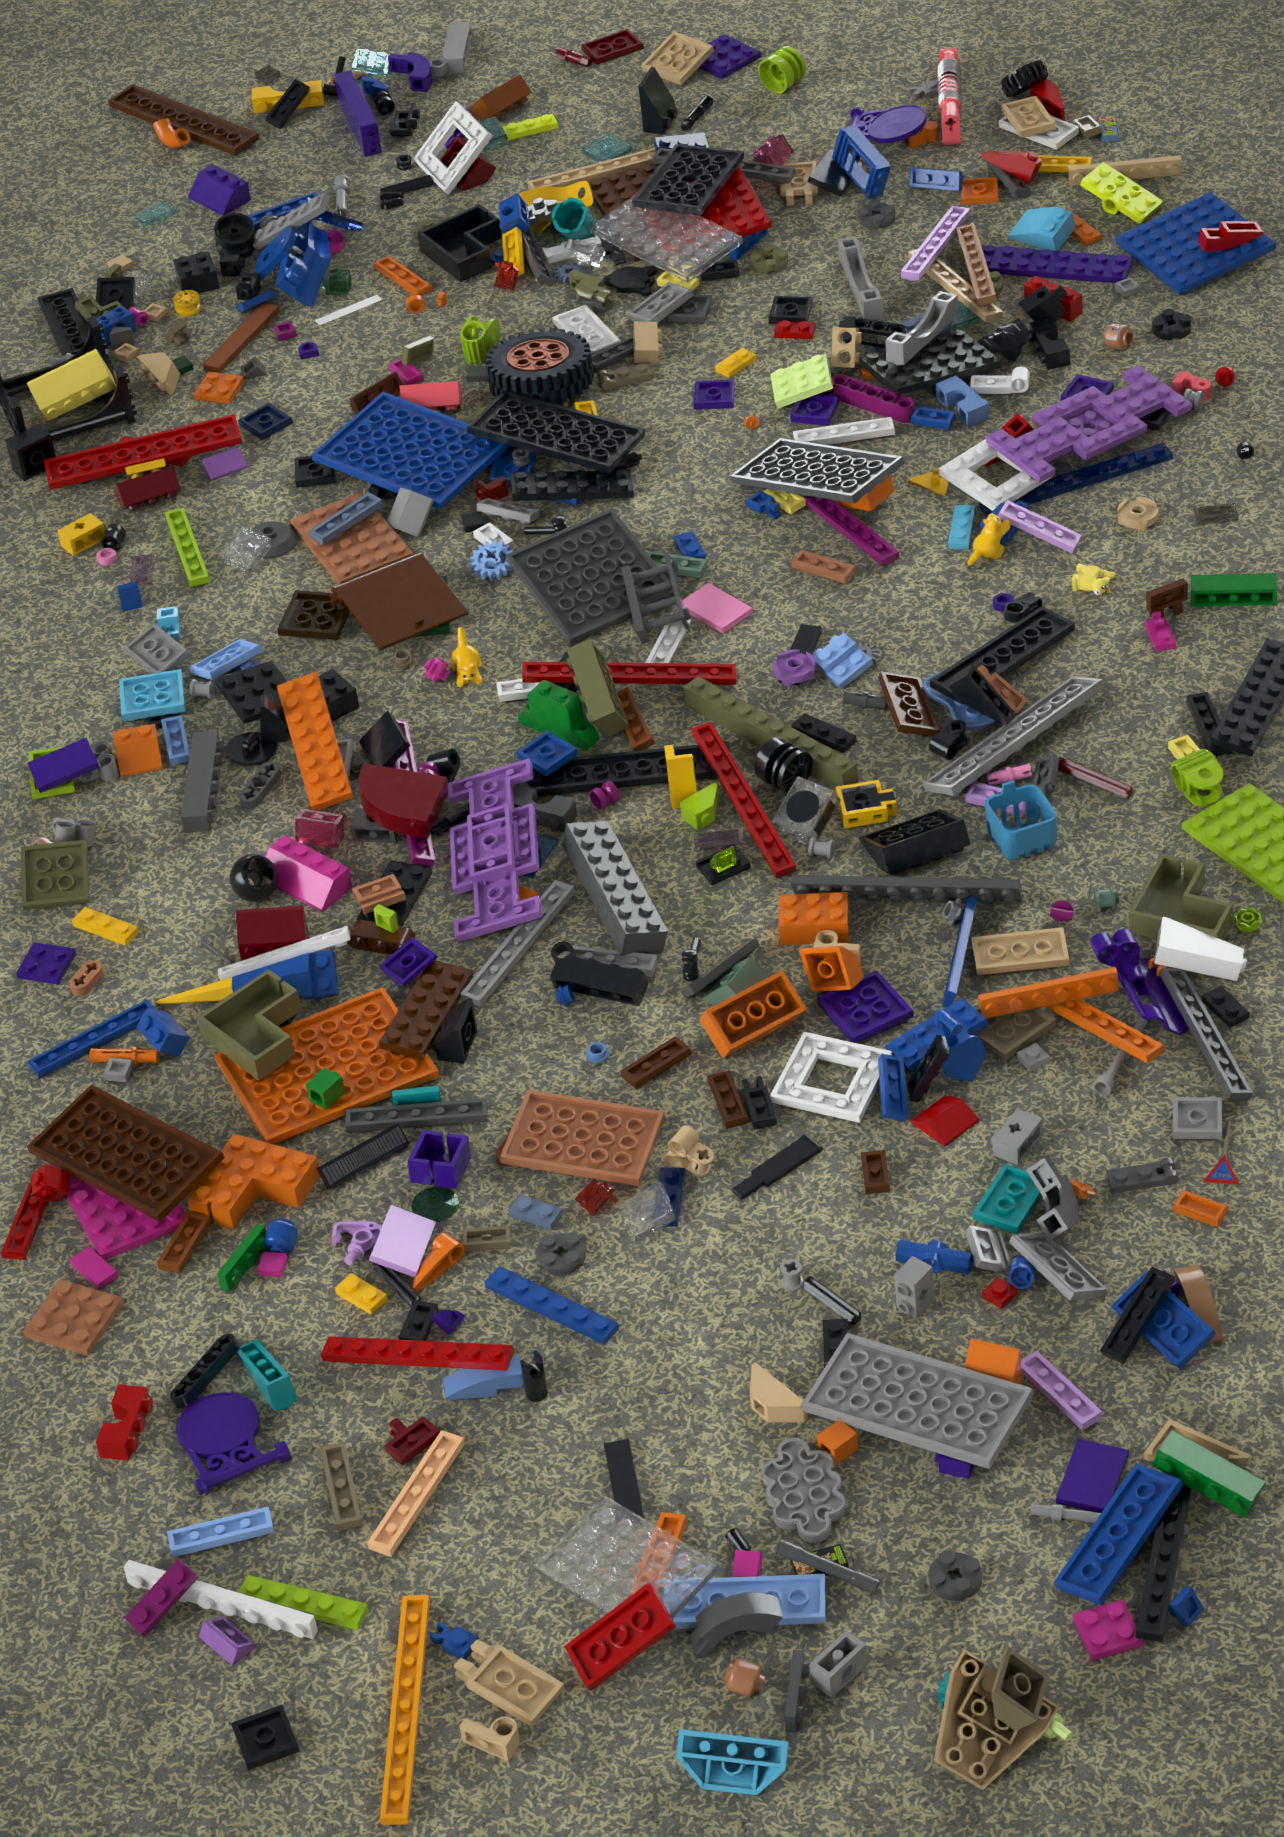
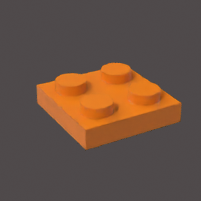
[194,372,244,404]

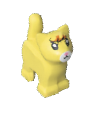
[1072,563,1115,596]

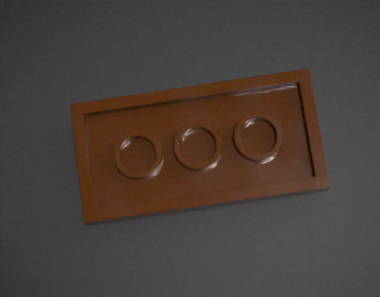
[878,671,940,737]

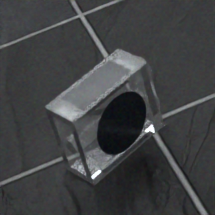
[772,776,841,844]

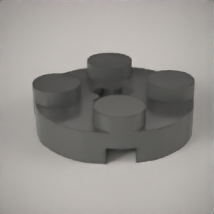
[528,198,557,225]
[858,200,895,229]
[536,1233,586,1275]
[928,1550,982,1601]

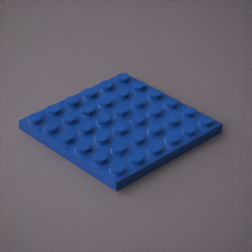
[1115,192,1276,295]

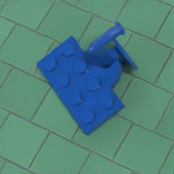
[885,998,989,1081]

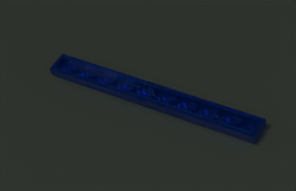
[979,443,1173,517]

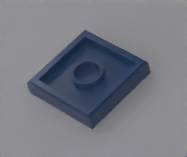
[238,403,293,440]

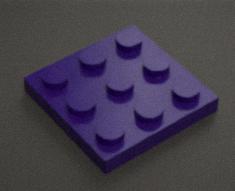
[699,34,761,79]
[817,970,914,1043]

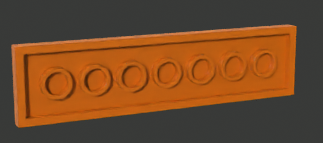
[277,672,354,812]

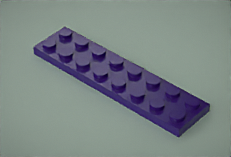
[982,245,1133,283]

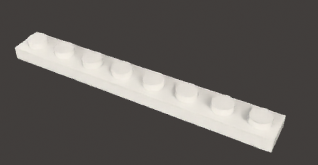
[124,1560,318,1639]

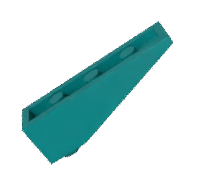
[236,1339,298,1411]

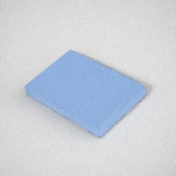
[190,639,263,680]

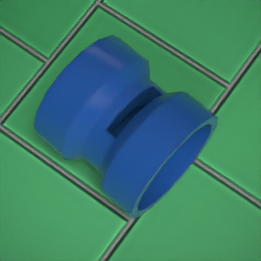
[1009,1255,1036,1289]

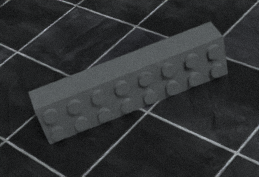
[562,821,668,956]

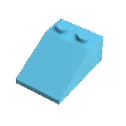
[1007,207,1076,251]

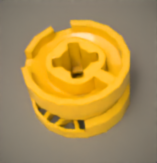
[173,290,201,317]

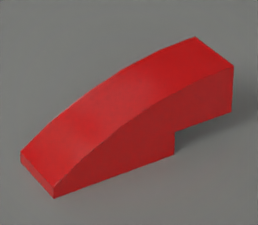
[1198,221,1263,252]

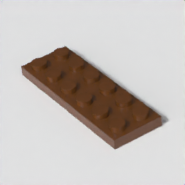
[379,960,473,1060]

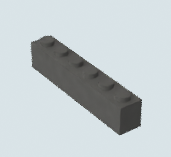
[181,731,224,833]

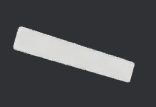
[315,295,382,325]

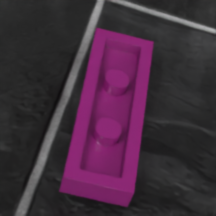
[124,1558,199,1637]

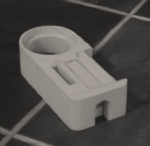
[566,239,605,257]

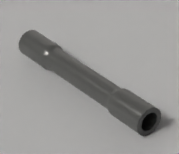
[776,1539,880,1595]

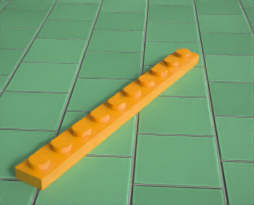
[380,1595,430,1825]

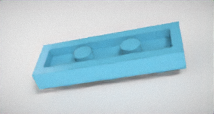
[948,505,976,549]

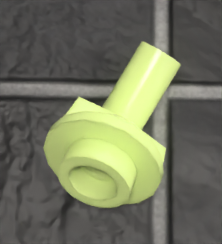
[1042,1713,1073,1741]

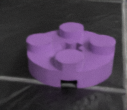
[773,649,816,686]

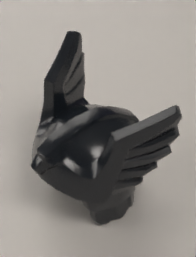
[977,318,1031,361]

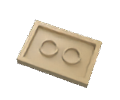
[1001,96,1056,138]

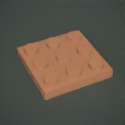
[23,1279,124,1356]

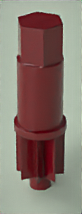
[554,47,593,67]

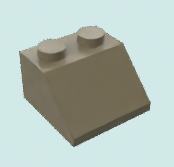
[991,1646,1050,1731]

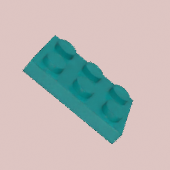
[973,1164,1042,1234]

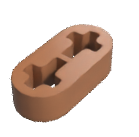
[69,960,104,996]

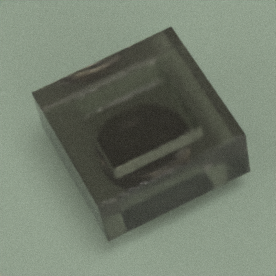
[255,65,280,84]

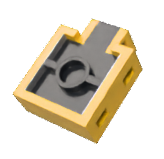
[836,780,897,829]

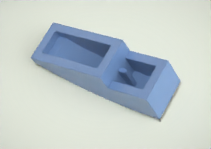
[442,1355,523,1400]

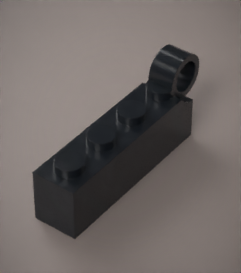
[550,941,649,1006]

